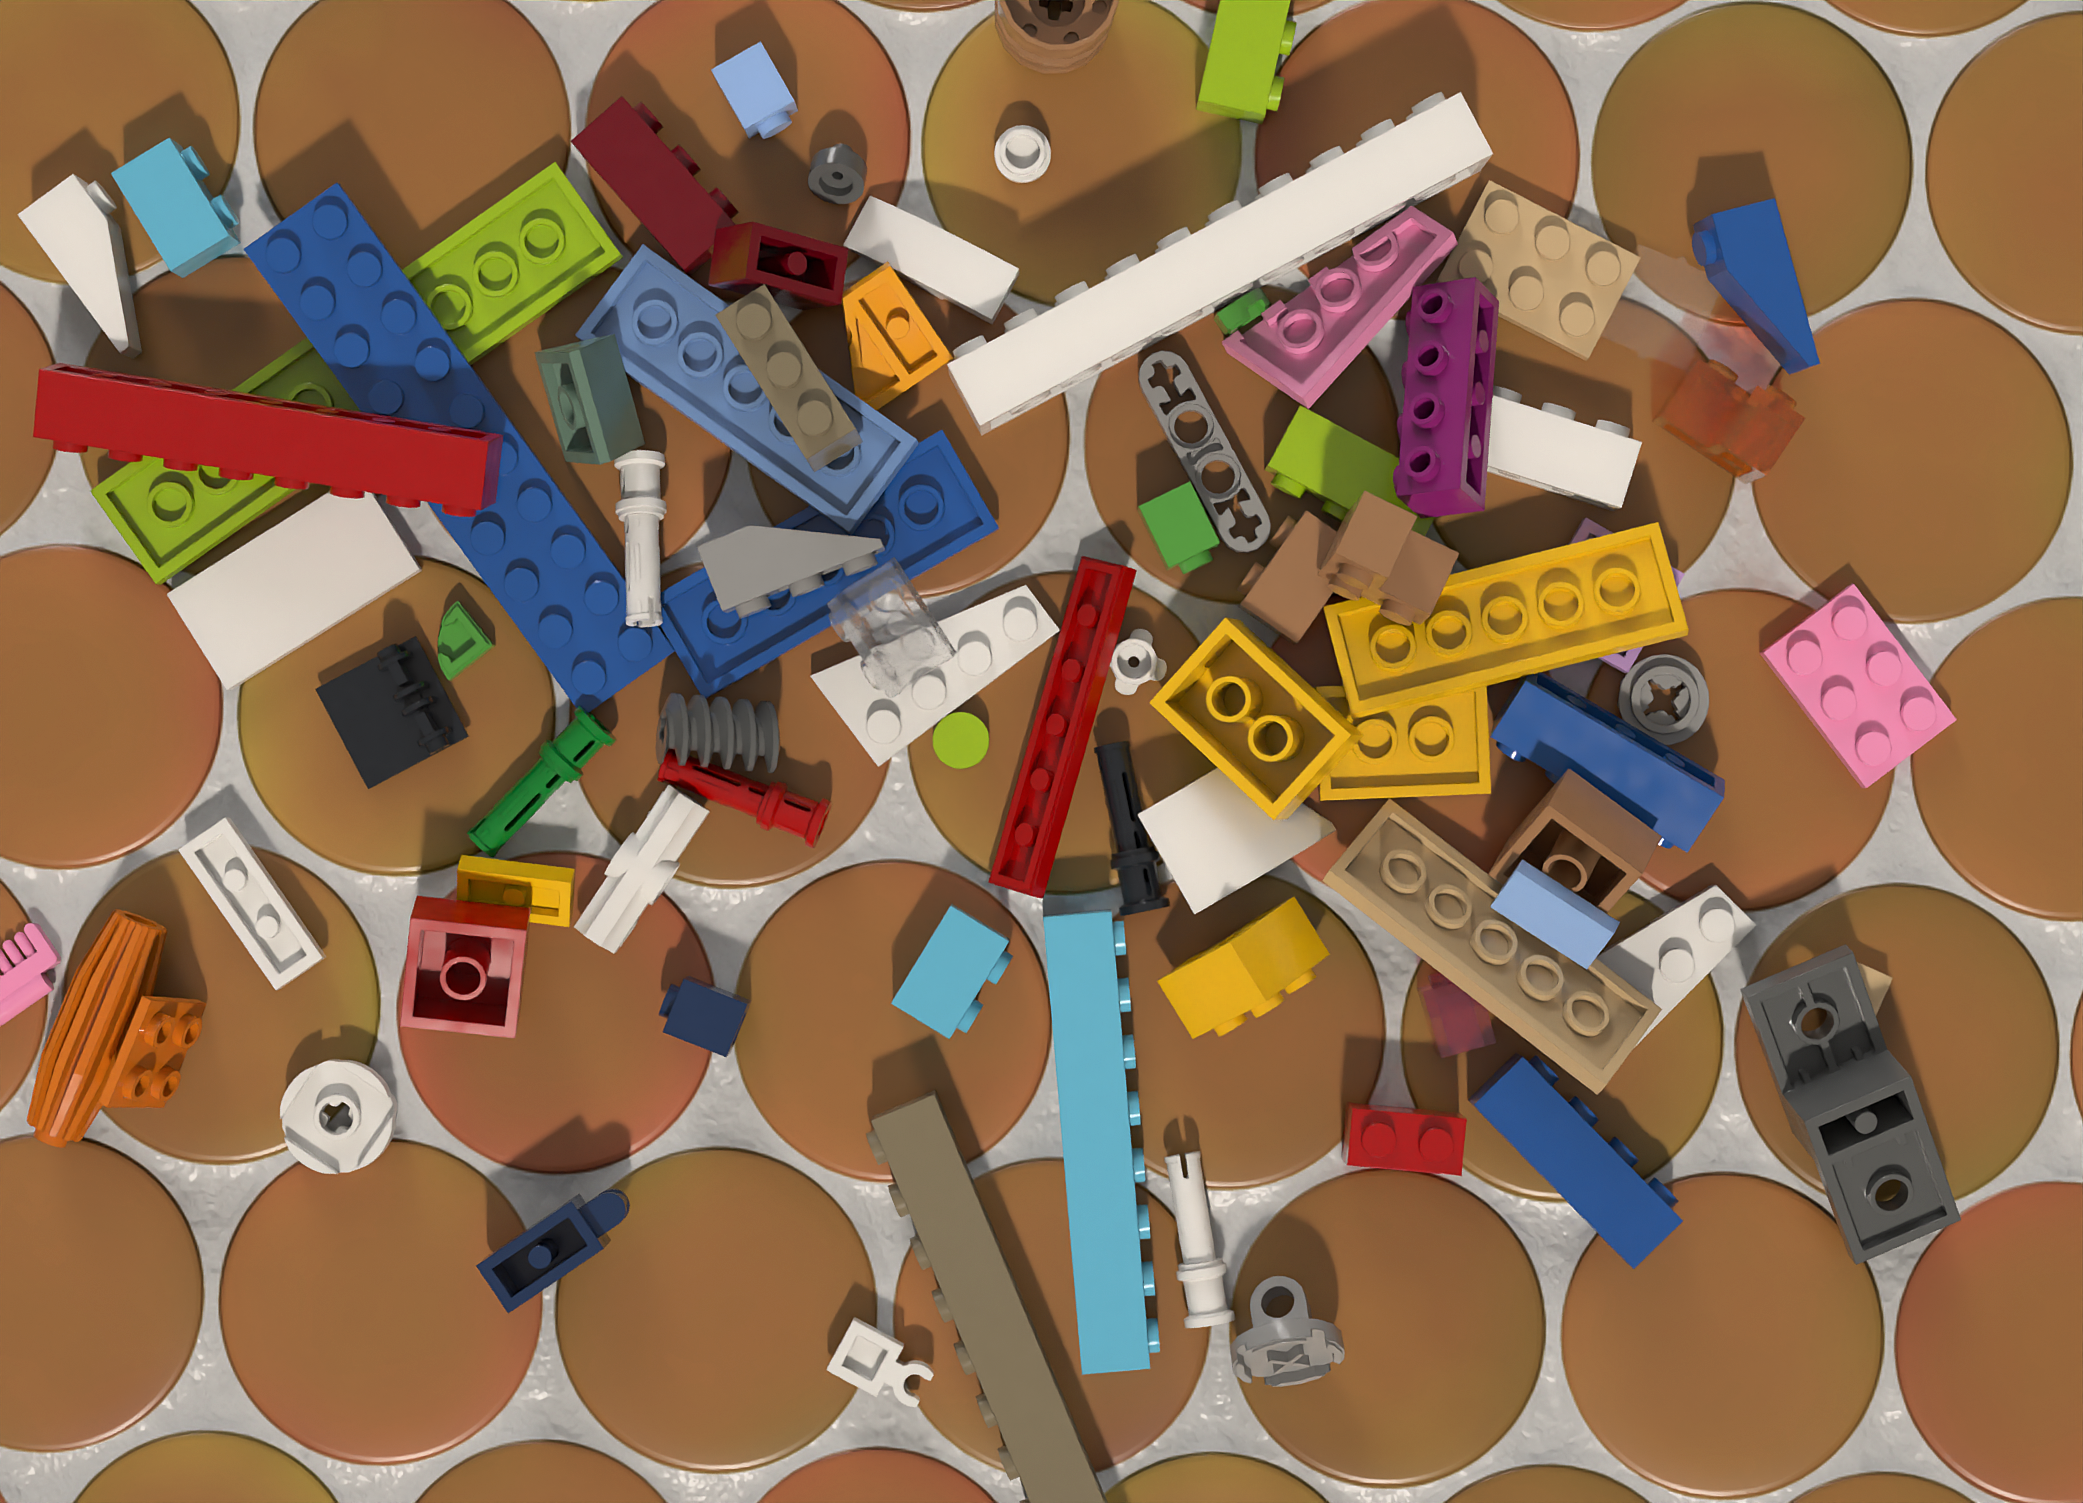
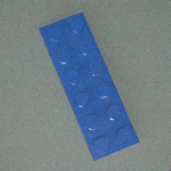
[660,430,999,699]

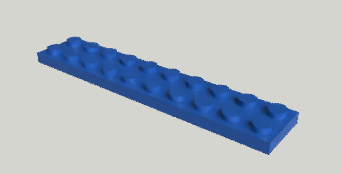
[244,182,675,713]

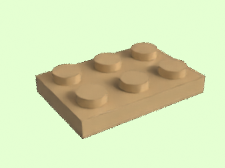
[1436,180,1641,361]

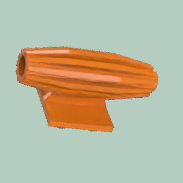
[26,909,207,1148]

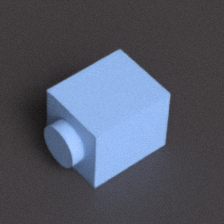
[711,41,798,139]

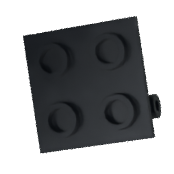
[315,636,469,789]

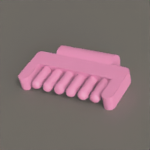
[0,923,61,1027]

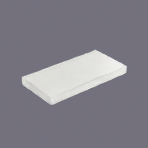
[167,492,422,691]

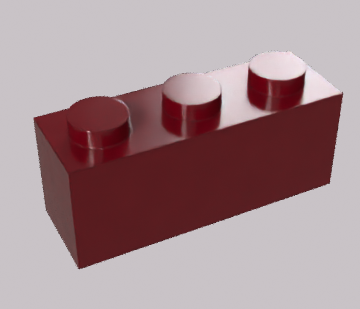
[571,96,739,277]

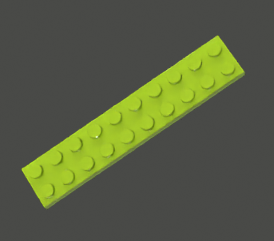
[90,162,623,585]

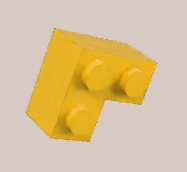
[1157,896,1330,1039]

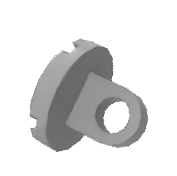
[1230,1276,1345,1387]

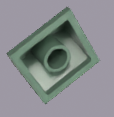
[534,334,645,465]

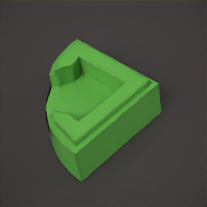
[1214,287,1271,336]
[437,601,496,681]

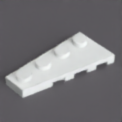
[810,585,1060,767]
[1596,884,1756,1049]

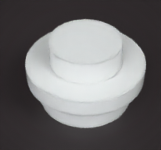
[994,125,1051,183]

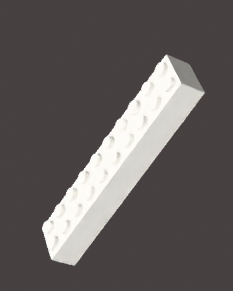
[947,92,1493,436]

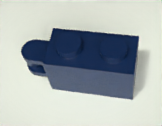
[476,1189,630,1313]

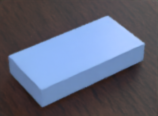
[1490,859,1620,970]

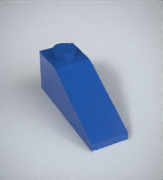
[1692,198,1820,375]

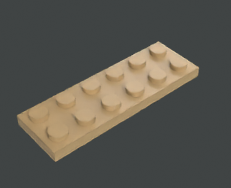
[1322,798,1662,1095]

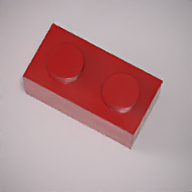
[1342,1102,1467,1176]

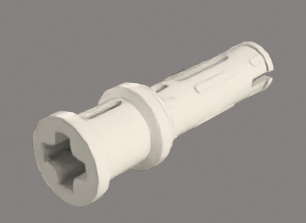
[614,450,667,627]
[1164,1151,1235,1328]

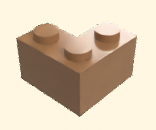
[1317,491,1459,626]

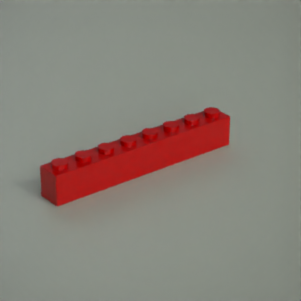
[33,363,503,517]

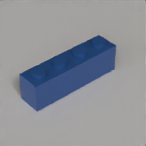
[1490,672,1725,853]
[1468,1053,1683,1269]

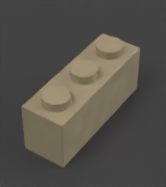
[715,284,863,472]

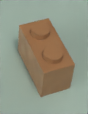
[1237,511,1337,645]

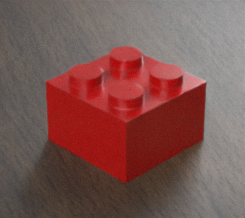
[400,896,531,1038]

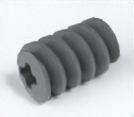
[655,693,780,773]

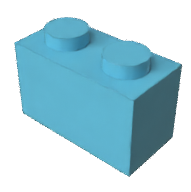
[111,137,241,278]
[891,904,1013,1039]

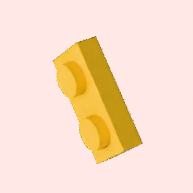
[457,855,575,927]

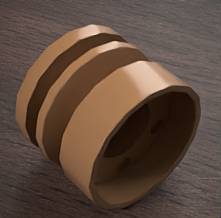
[994,0,1119,74]

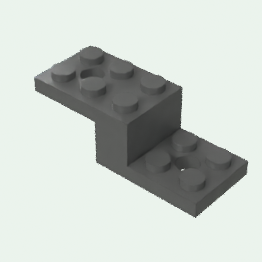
[1740,944,1961,1265]

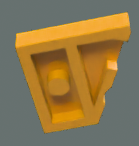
[842,262,953,410]

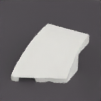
[1137,767,1336,914]

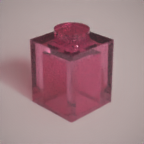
[1417,971,1496,1058]

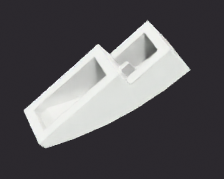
[843,196,1019,324]

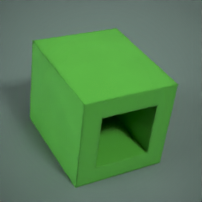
[1137,481,1220,575]

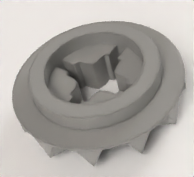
[1617,654,1709,745]

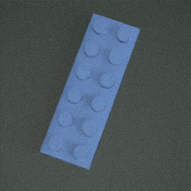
[575,244,919,536]

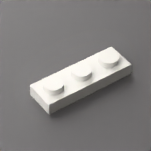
[179,817,327,990]

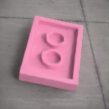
[1760,584,1957,788]

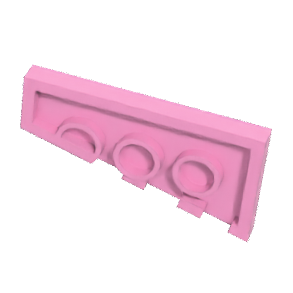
[1222,206,1458,409]

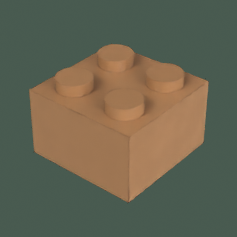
[1488,769,1662,914]

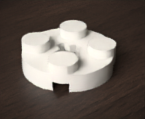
[280,1059,398,1174]

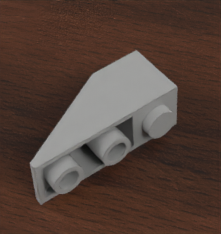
[697,525,885,619]

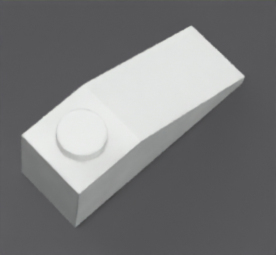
[18,174,142,359]

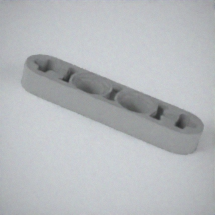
[1138,351,1271,553]

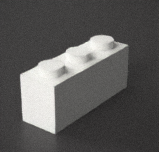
[1487,386,1642,511]

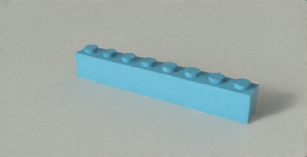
[1043,909,1160,1375]

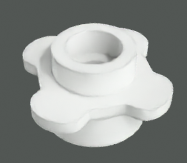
[1110,629,1167,695]

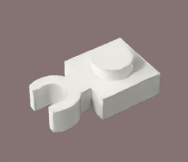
[826,1317,934,1407]

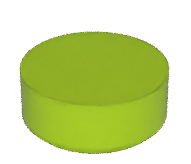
[932,712,989,769]

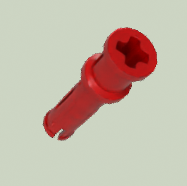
[657,748,832,848]

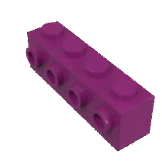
[1393,277,1499,519]

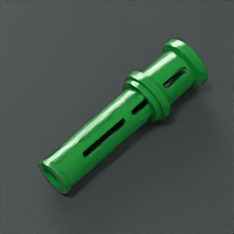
[467,705,617,858]

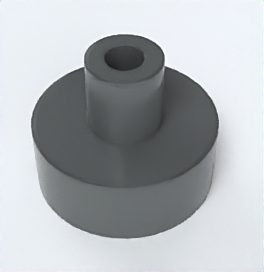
[808,144,867,204]

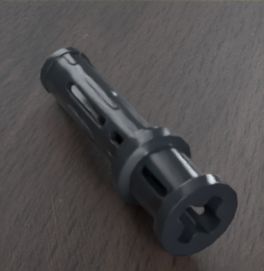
[1094,741,1170,916]

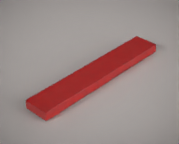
[988,556,1137,899]

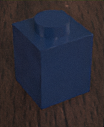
[659,976,751,1057]

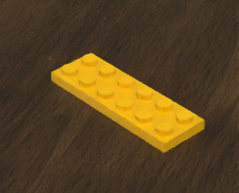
[1323,522,1689,719]

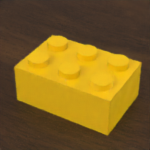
[1149,617,1363,820]

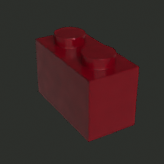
[708,221,849,311]

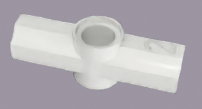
[574,785,710,954]

